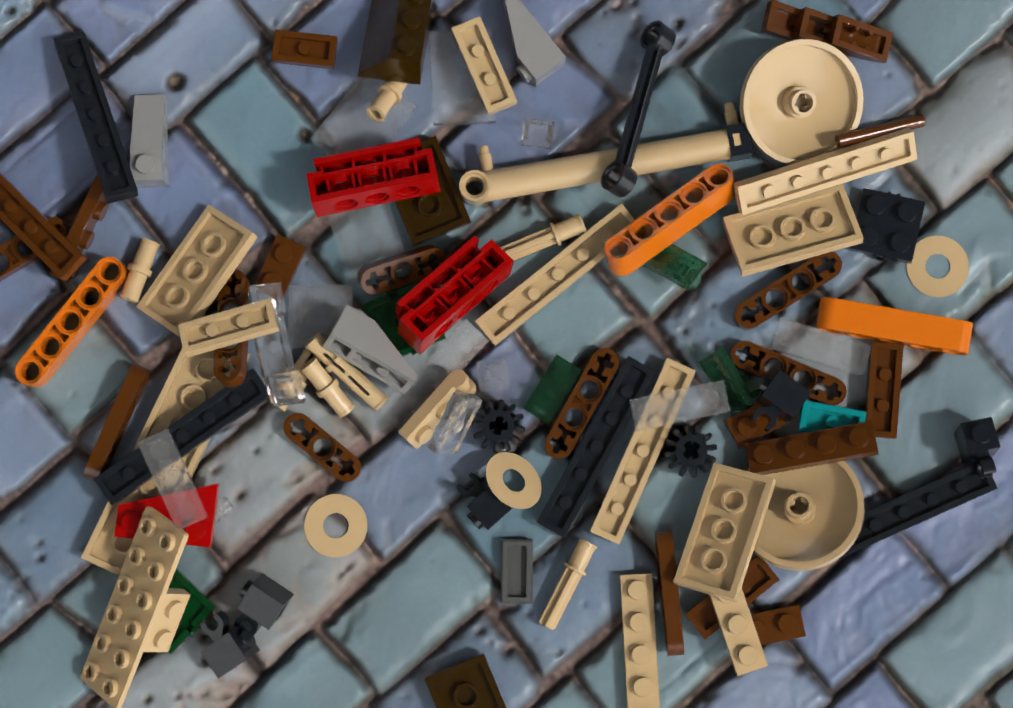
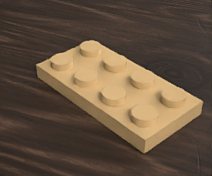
[722,184,864,277]
[136,204,258,337]
[673,463,776,602]

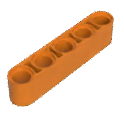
[604,164,735,276]
[15,257,129,388]
[816,297,973,355]

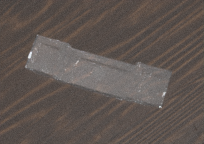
[248,282,306,407]
[378,319,489,430]

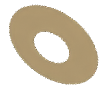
[907,236,969,297]
[486,452,542,509]
[304,494,367,557]

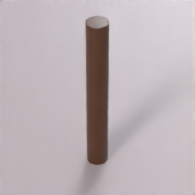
[835,115,925,147]

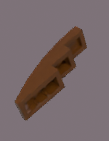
[761,0,893,63]

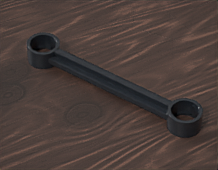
[601,21,676,198]

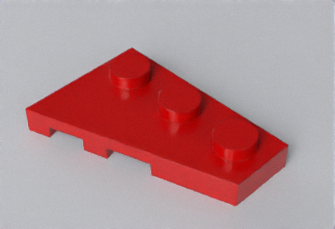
[114,484,220,548]

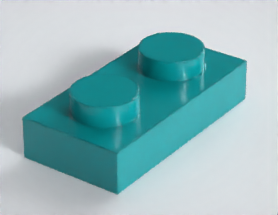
[797,401,867,433]

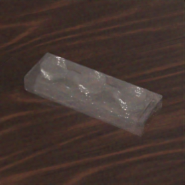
[770,318,872,376]
[629,380,730,432]
[137,429,208,529]

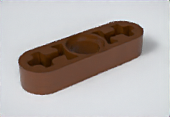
[357,244,448,295]
[283,413,362,482]

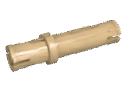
[305,332,388,411]

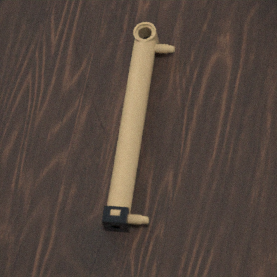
[459,102,754,206]

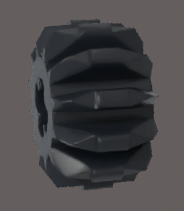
[472,399,525,454]
[663,424,717,478]

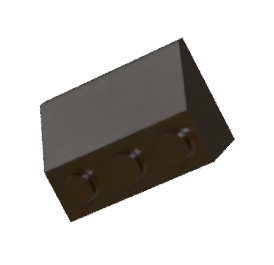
[358,0,433,85]

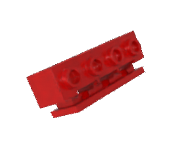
[306,137,441,217]
[395,236,514,355]

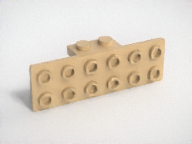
[80,507,191,708]

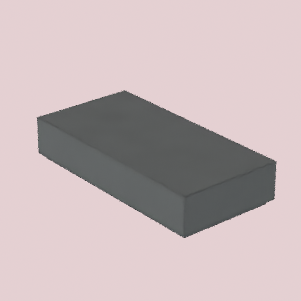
[501,539,533,604]

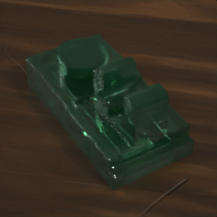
[642,244,708,291]
[698,347,760,415]
[523,355,583,425]

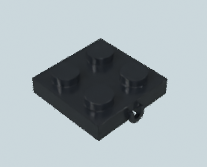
[849,188,925,264]

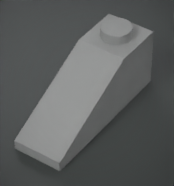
[503,0,566,87]
[130,94,169,188]
[322,305,418,394]

